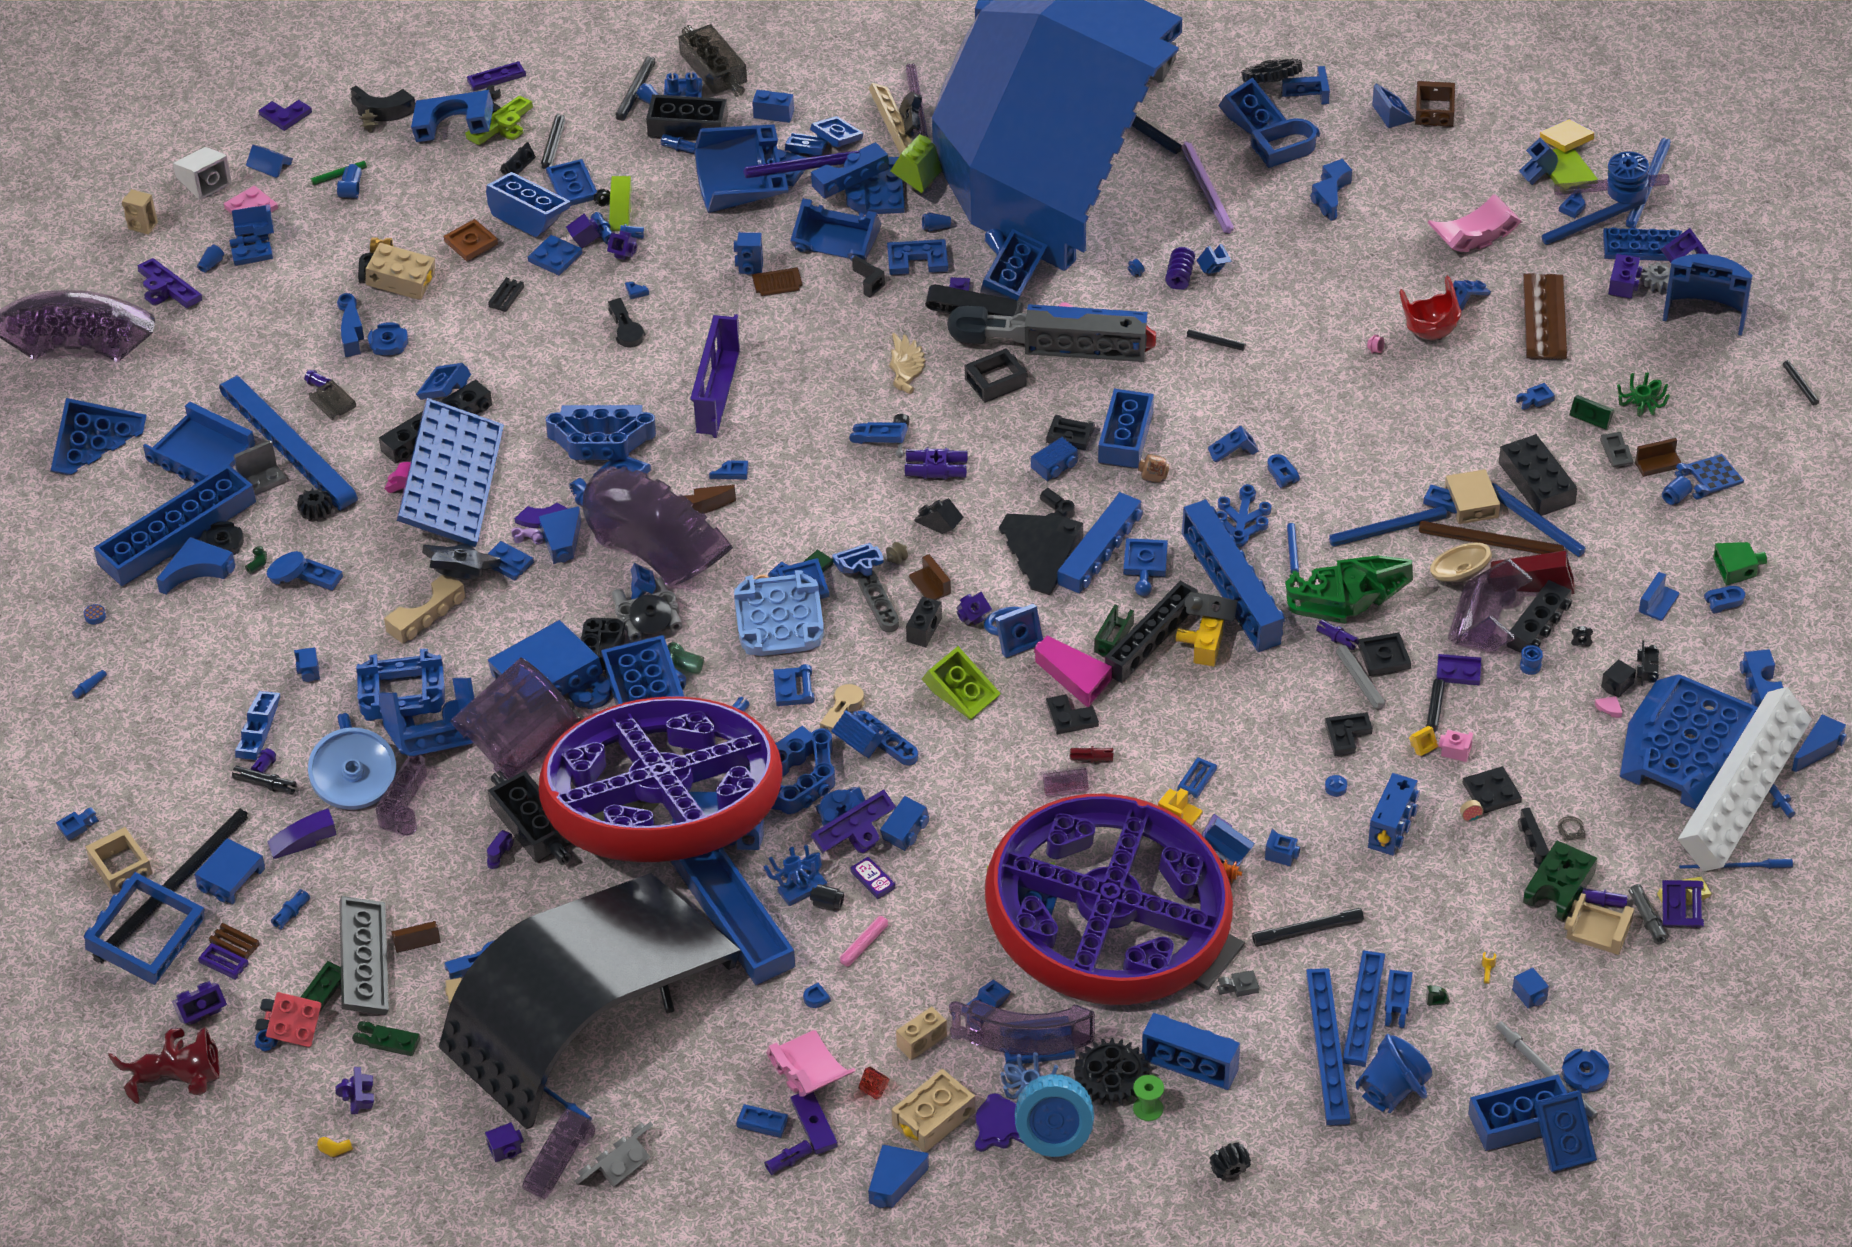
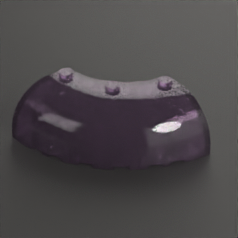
[0,289,155,362]
[583,466,733,587]

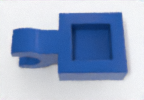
[56,807,99,841]

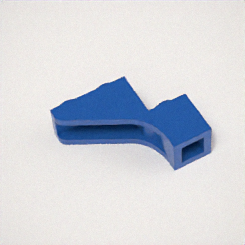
[1310,159,1352,221]

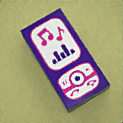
[850,857,895,899]

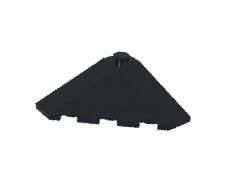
[999,513,1083,595]

